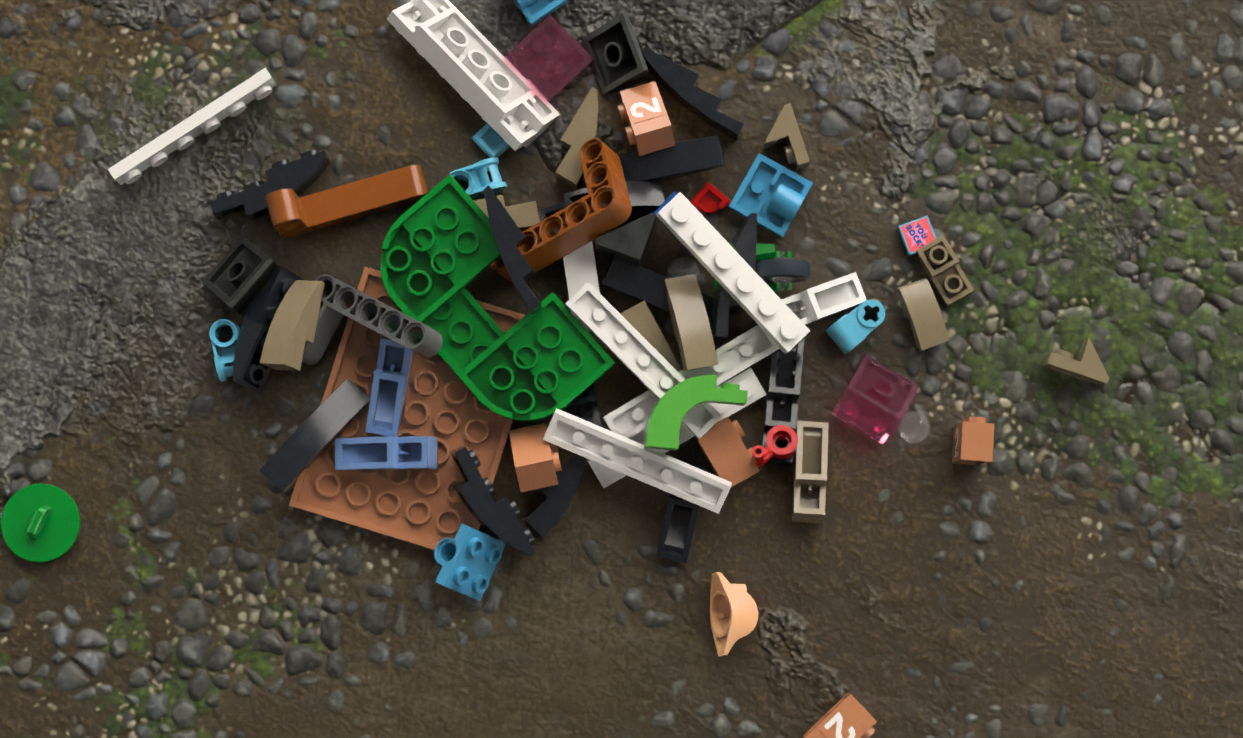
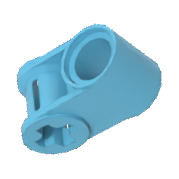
[450,157,507,199]
[825,299,885,355]
[209,319,240,382]

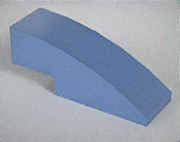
[366,336,413,437]
[335,436,438,470]

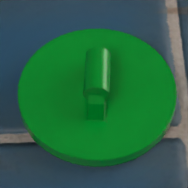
[1,484,81,562]

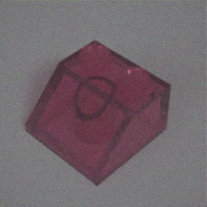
[832,355,919,446]

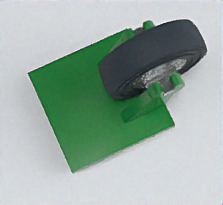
[713,243,811,301]

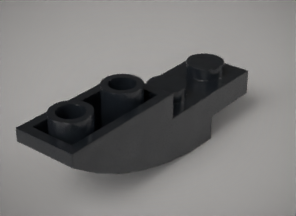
[210,149,330,220]
[538,181,665,226]
[233,265,304,395]
[450,446,535,556]

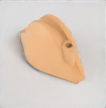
[710,572,758,657]

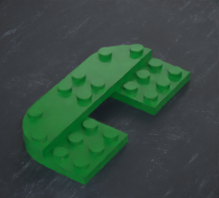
[380,174,615,422]

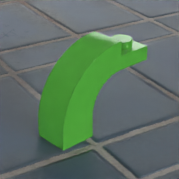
[644,375,748,451]

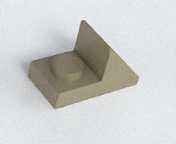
[763,103,810,171]
[1042,338,1109,386]

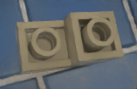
[916,235,974,308]
[897,278,949,351]

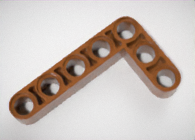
[490,138,632,283]
[265,165,428,238]

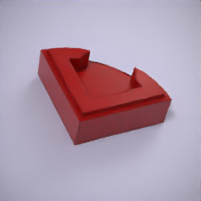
[690,181,731,214]

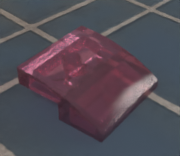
[505,14,593,101]

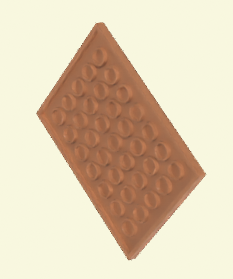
[289,267,525,550]

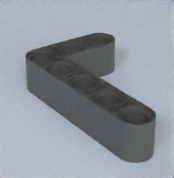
[302,274,443,365]

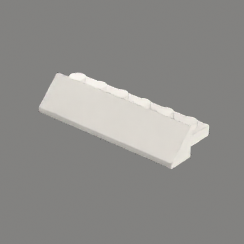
[387,0,560,151]

